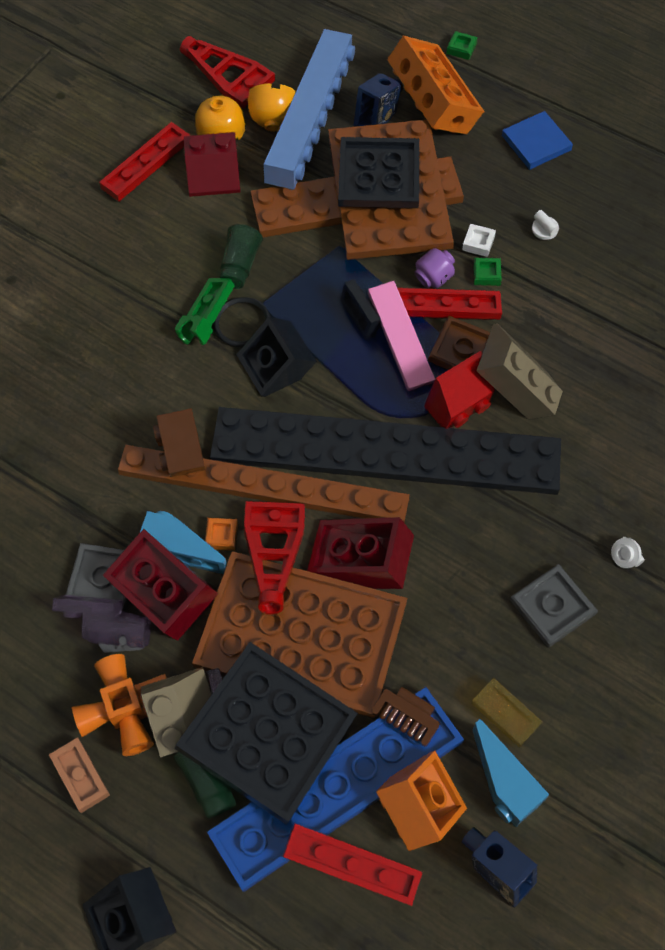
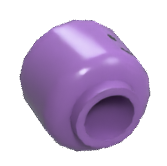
[414,248,455,288]

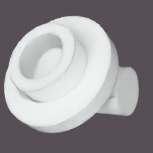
[532,210,559,240]
[611,537,645,568]

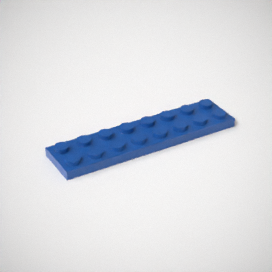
[207,687,464,892]

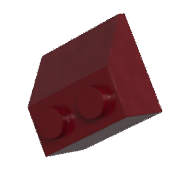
[184,132,241,197]

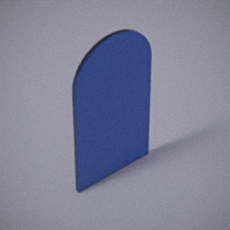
[263,245,448,418]

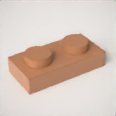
[49,737,110,813]

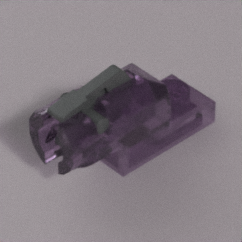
[52,595,151,653]

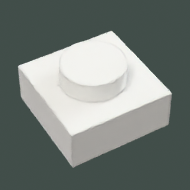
[462,224,496,257]

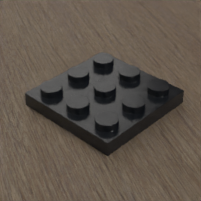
[338,137,420,208]

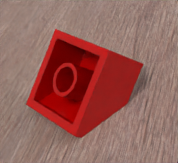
[424,351,495,429]

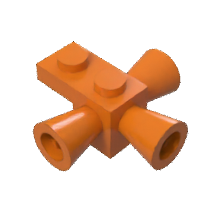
[72,654,167,756]

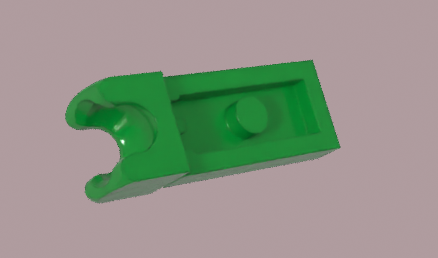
[175,278,235,345]

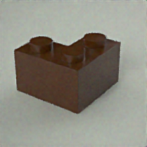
[153,408,205,477]

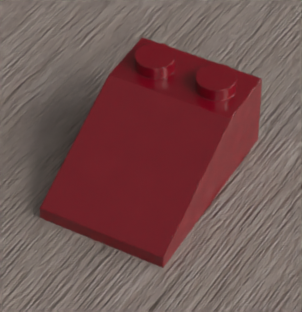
[307,517,414,589]
[103,529,218,641]

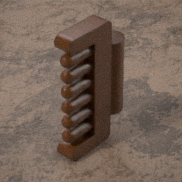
[372,687,440,747]

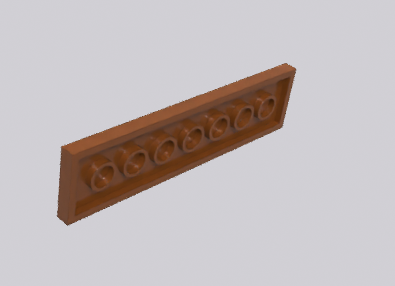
[251,156,464,238]

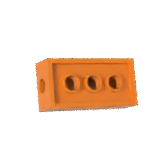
[387,35,485,135]

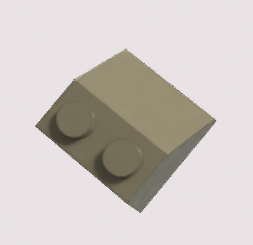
[141,667,211,757]

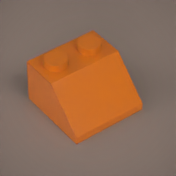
[376,750,467,851]

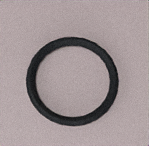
[213,297,270,347]

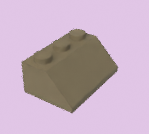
[477,323,563,419]

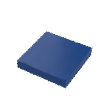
[502,111,573,170]

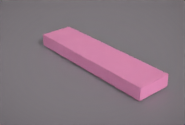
[368,281,435,391]

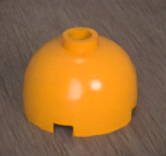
[248,83,296,131]
[195,95,245,140]

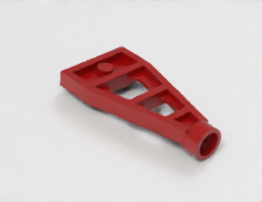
[180,36,275,109]
[244,501,305,615]

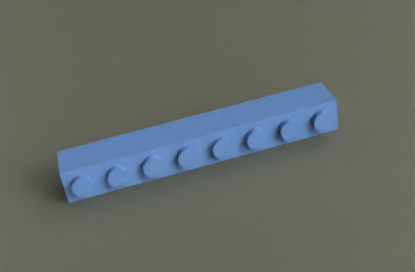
[263,29,355,190]

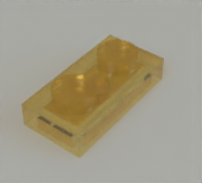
[471,678,542,748]

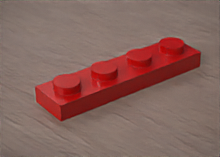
[99,122,190,202]
[397,288,502,320]
[282,823,423,906]

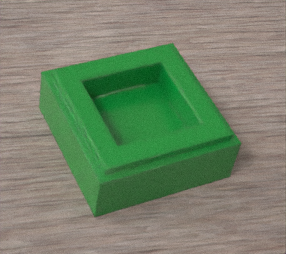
[446,31,478,60]
[473,258,502,286]

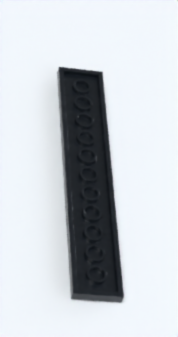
[210,407,561,495]

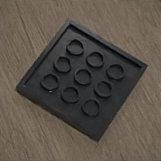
[175,642,358,825]

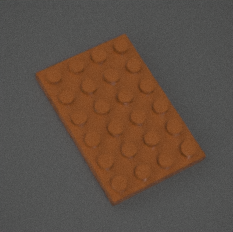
[328,120,454,260]
[192,551,408,718]

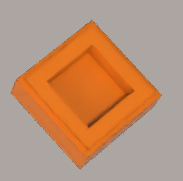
[205,518,238,551]

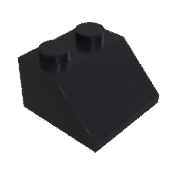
[236,317,317,397]
[82,867,177,950]

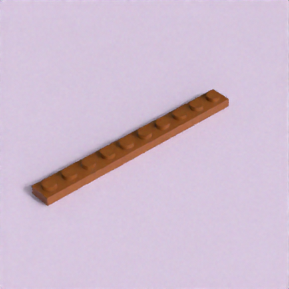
[118,445,410,523]

